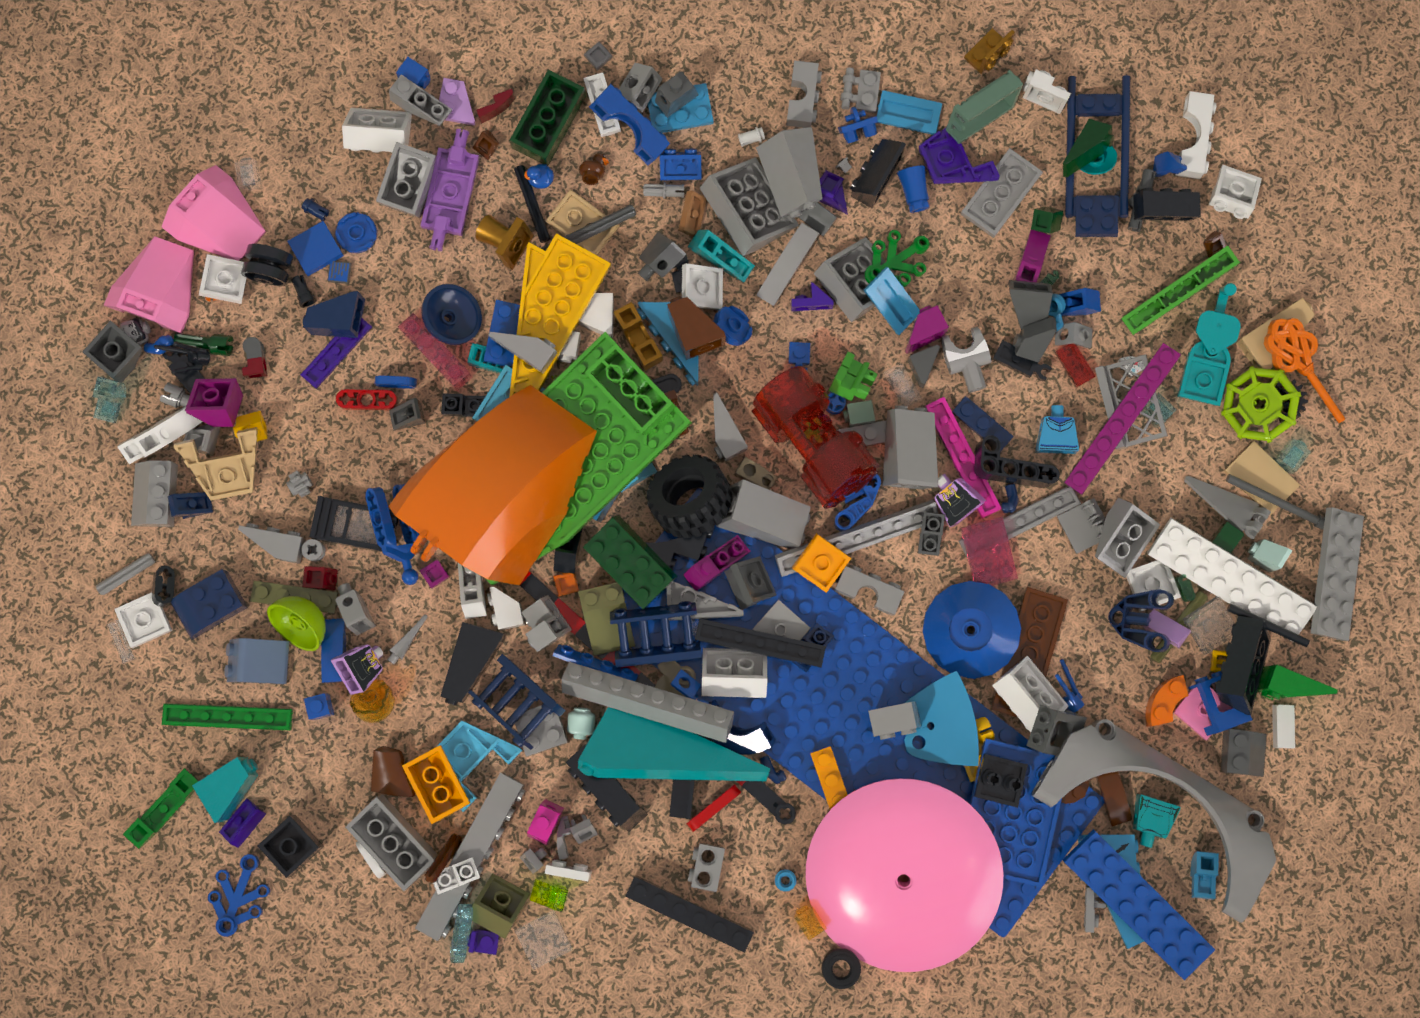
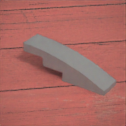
[756,222,820,306]

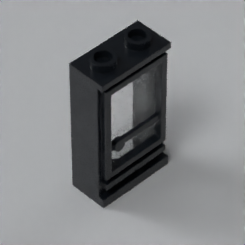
[309,496,399,553]

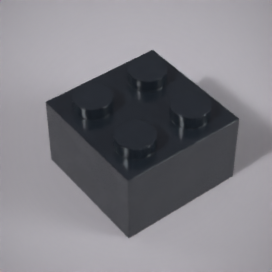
[257,815,324,878]

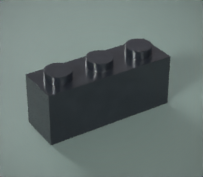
[1133,188,1201,221]

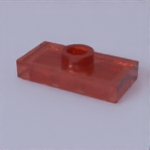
[1055,344,1096,388]

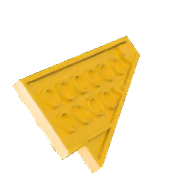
[509,233,611,397]

